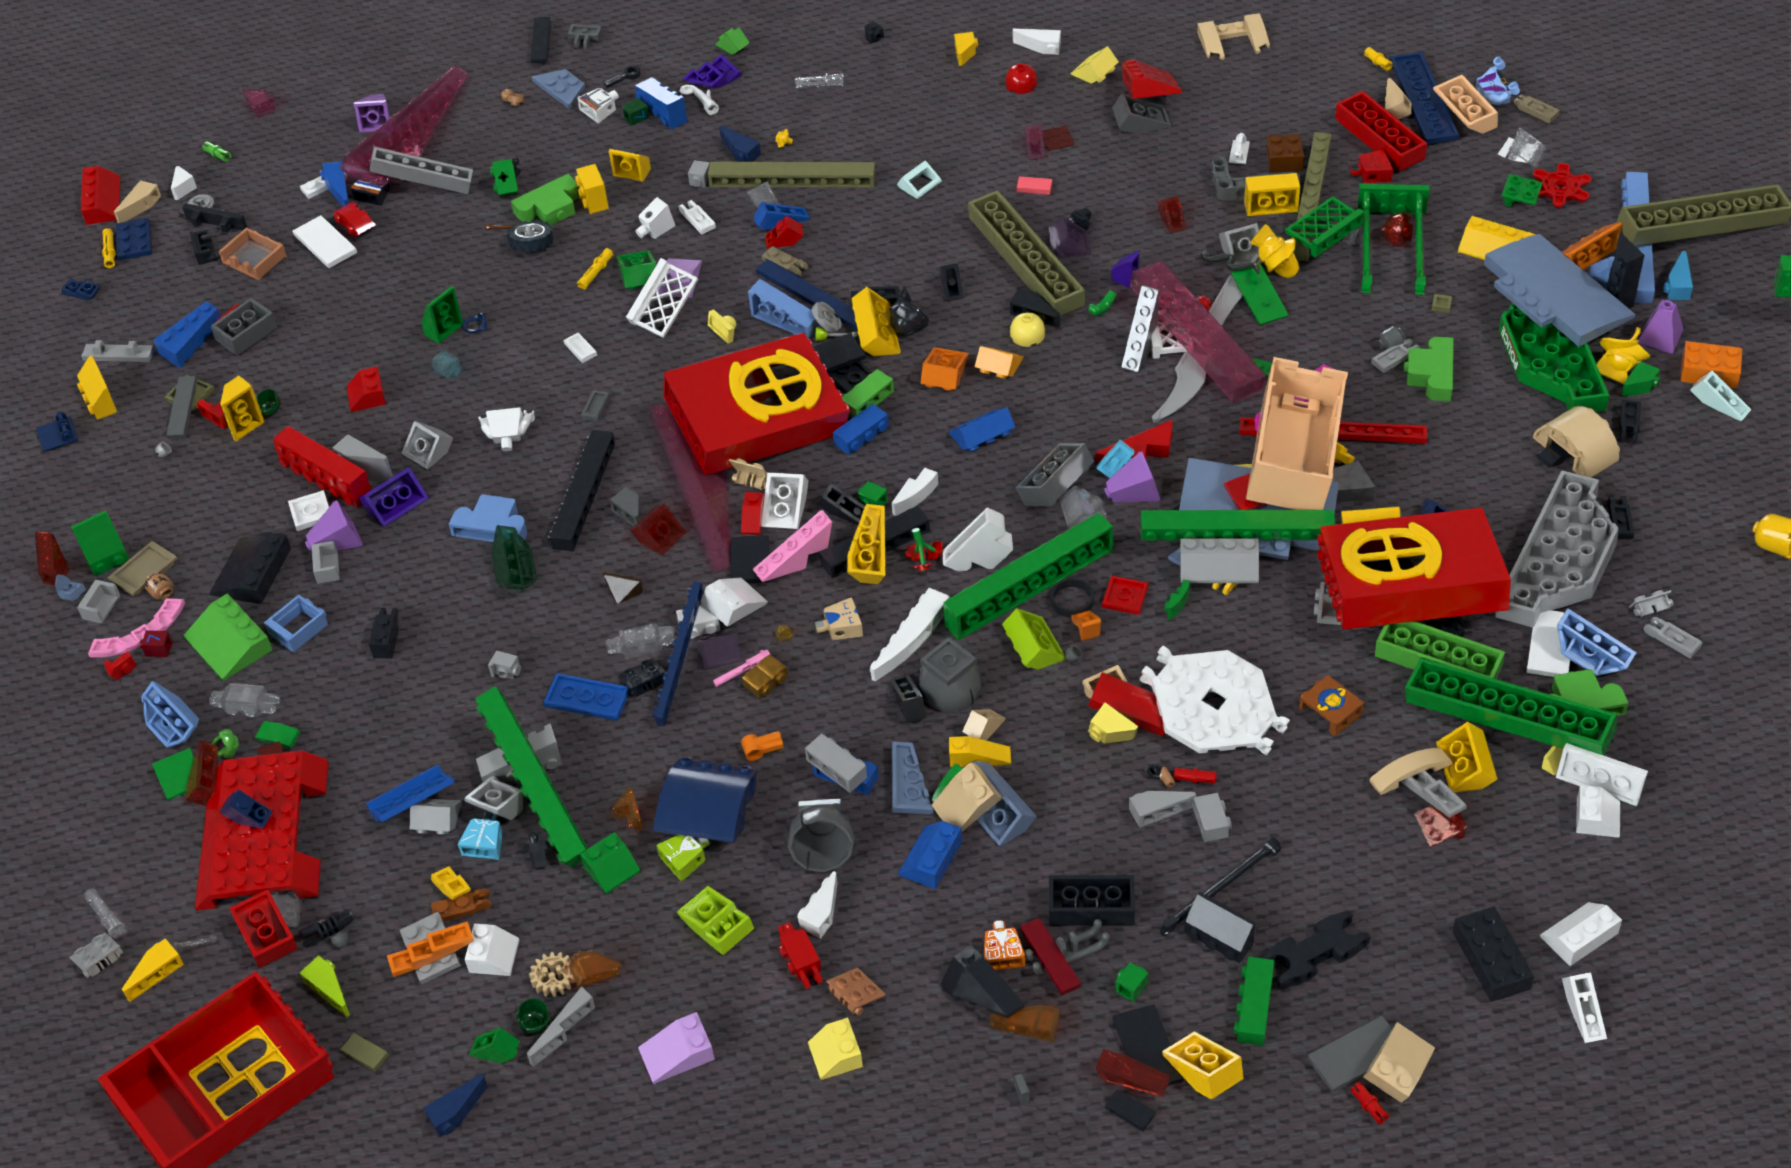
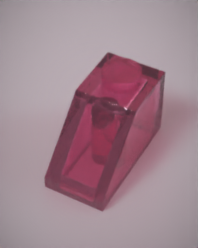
[242,88,276,118]
[1024,124,1045,159]

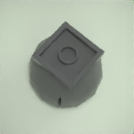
[919,637,981,712]
[787,799,855,872]

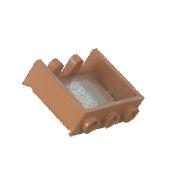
[219,228,287,281]

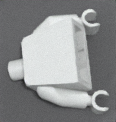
[478,408,535,451]

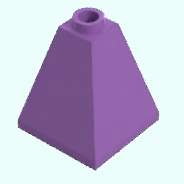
[354,94,392,132]
[1638,300,1683,354]
[1104,452,1160,502]
[305,500,363,552]

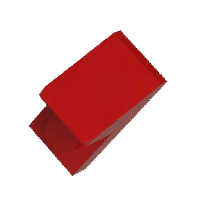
[197,399,227,429]

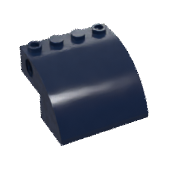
[653,757,757,843]

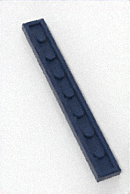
[756,259,858,331]

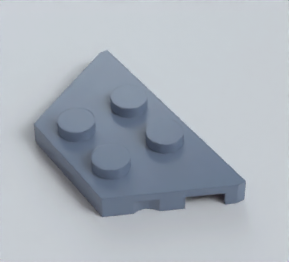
[532,69,585,109]

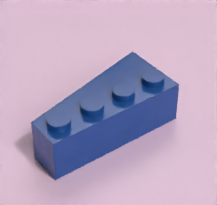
[635,77,687,129]
[154,301,221,368]

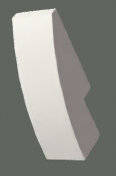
[892,468,938,516]

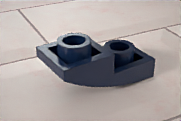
[61,278,100,300]

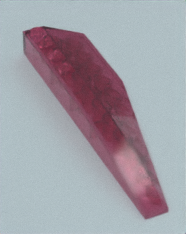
[340,65,468,187]
[649,403,731,574]

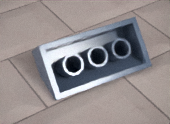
[973,761,1037,846]

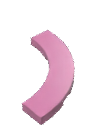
[88,598,185,657]

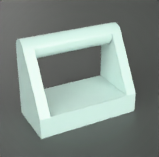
[897,161,942,199]

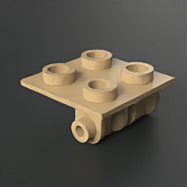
[729,459,767,490]

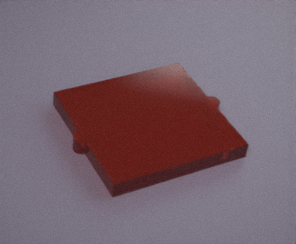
[1040,126,1074,151]

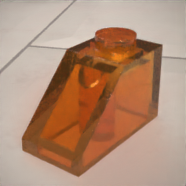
[568,950,622,988]

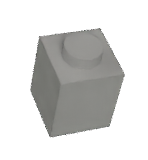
[688,160,710,187]

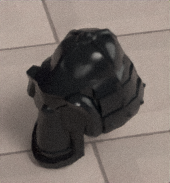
[889,286,929,335]

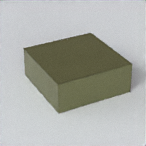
[1432,294,1452,313]

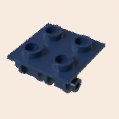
[36,411,78,452]

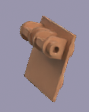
[827,967,886,1016]

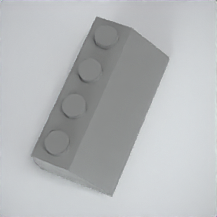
[1180,539,1259,583]

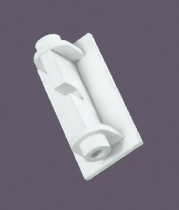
[1229,133,1250,164]

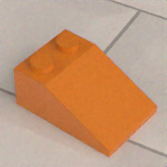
[921,347,968,391]

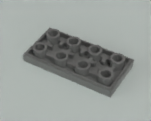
[1307,1016,1392,1093]

